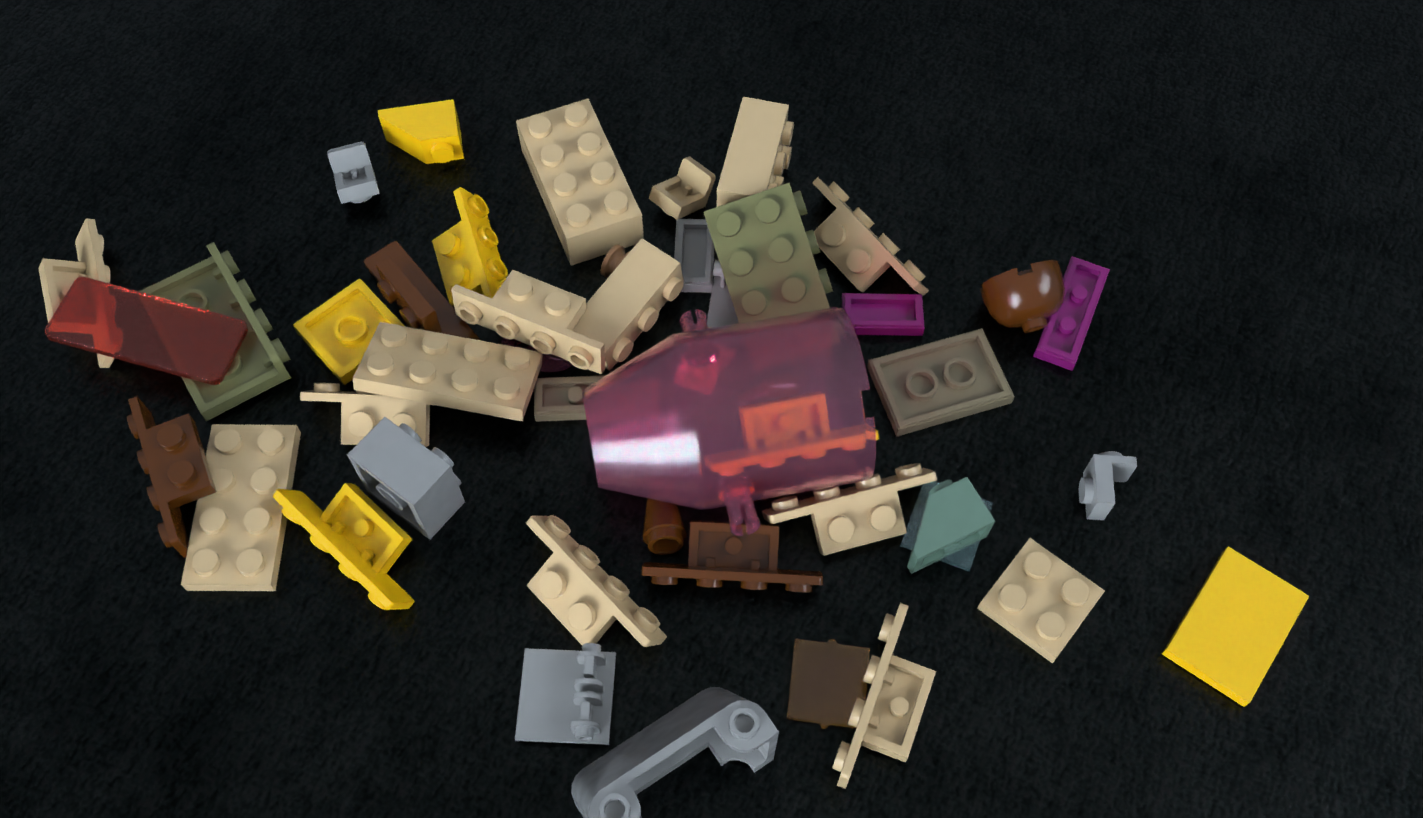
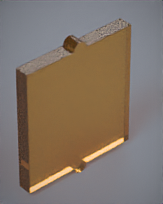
[787,639,870,729]

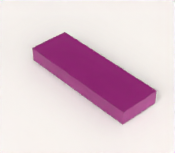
[1033,256,1110,371]

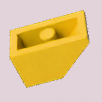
[378,99,464,164]

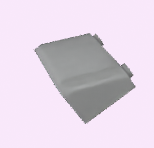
[571,687,779,818]

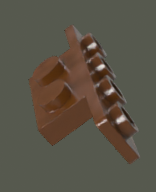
[364,241,480,340]
[127,396,216,558]
[642,520,823,592]

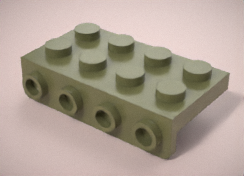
[703,183,845,368]
[137,242,291,421]

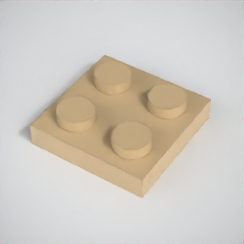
[977,538,1105,663]

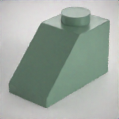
[907,477,995,574]

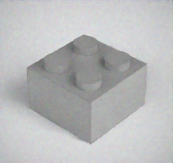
[347,417,465,540]

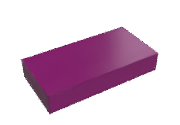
[841,293,925,336]

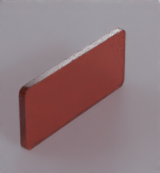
[45,277,248,385]

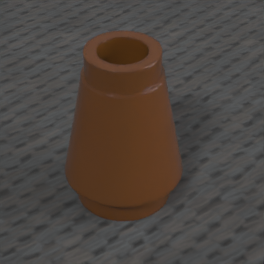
[643,487,687,555]

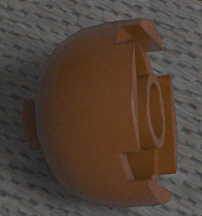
[980,260,1065,333]

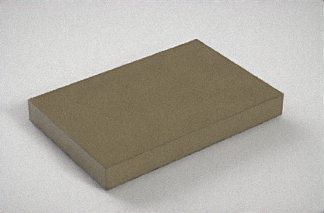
[867,328,1015,437]

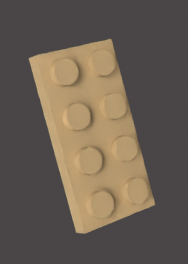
[353,322,543,421]
[181,424,301,591]

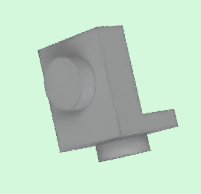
[327,141,380,204]
[1078,451,1137,520]

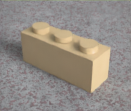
[572,238,684,371]

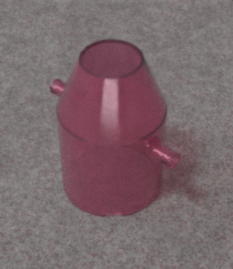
[582,307,876,536]

